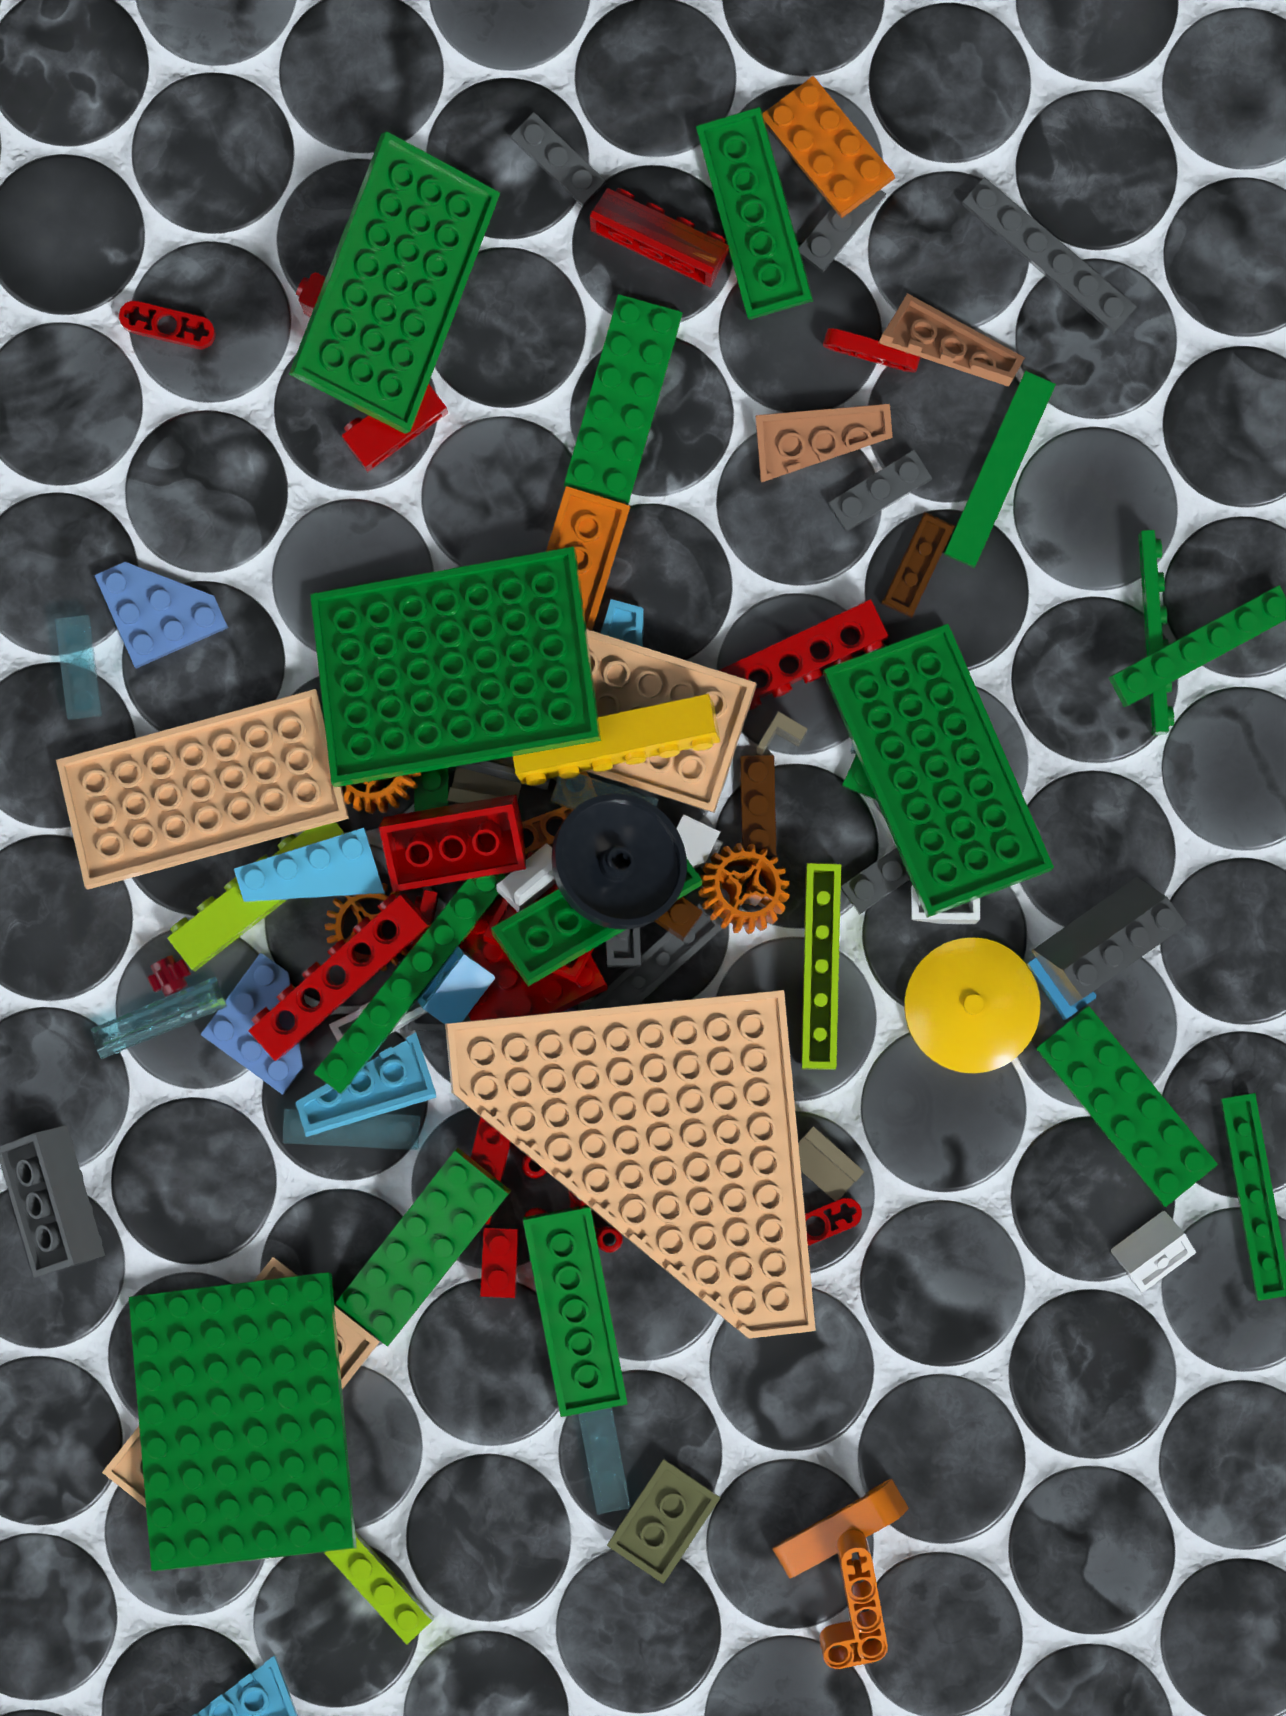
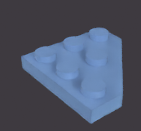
[94,562,228,668]
[201,953,304,1095]

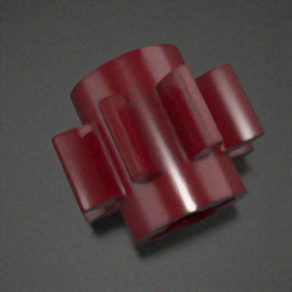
[147,955,191,997]

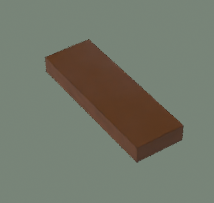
[881,512,955,618]

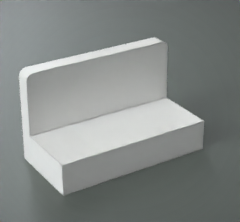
[496,843,556,912]
[1111,1211,1196,1293]

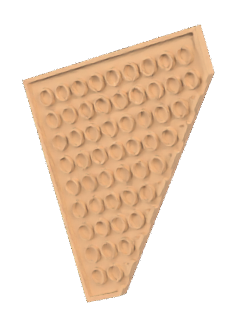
[445,990,816,1338]

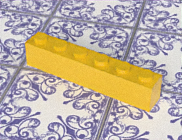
[513,694,721,786]

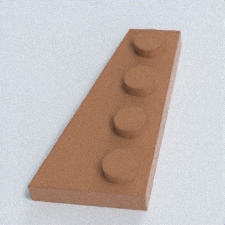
[879,293,1025,387]
[755,404,893,483]

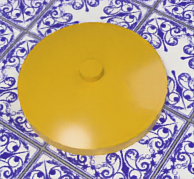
[904,938,1040,1074]

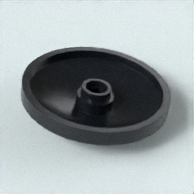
[551,794,687,929]

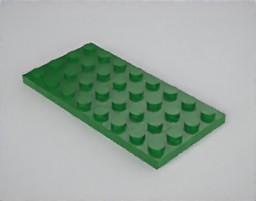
[289,131,500,434]
[823,624,1054,918]

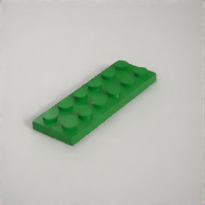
[696,107,814,320]
[564,294,683,505]
[491,859,702,986]
[1036,1006,1218,1207]
[335,1148,511,1347]
[522,1205,628,1417]

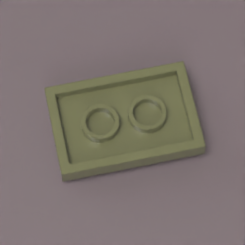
[607,1459,721,1584]

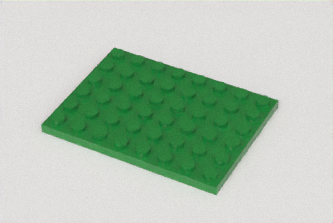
[310,547,601,788]
[129,1272,357,1572]

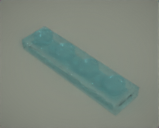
[91,976,227,1059]
[282,1109,421,1150]

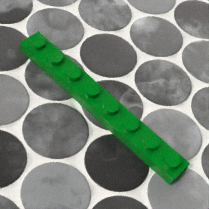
[314,873,506,1095]

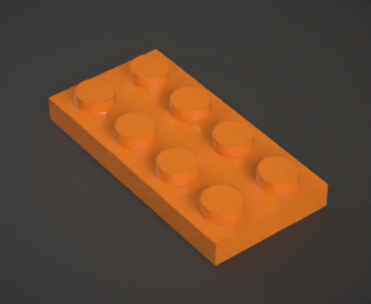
[763,76,895,218]
[546,486,630,631]

